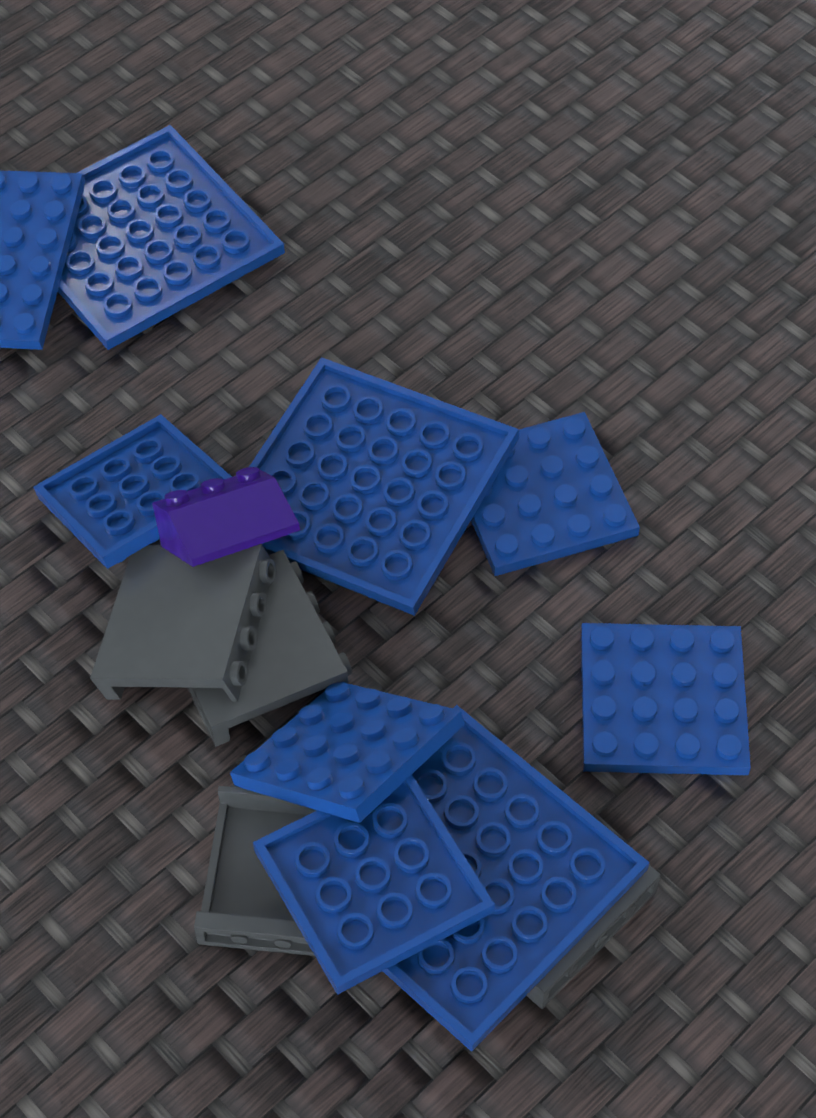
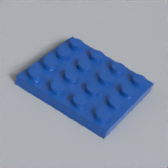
[471,412,640,576]
[33,414,232,569]
[581,623,751,775]
[230,682,465,823]
[253,775,495,995]

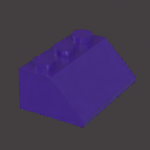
[152,467,300,567]

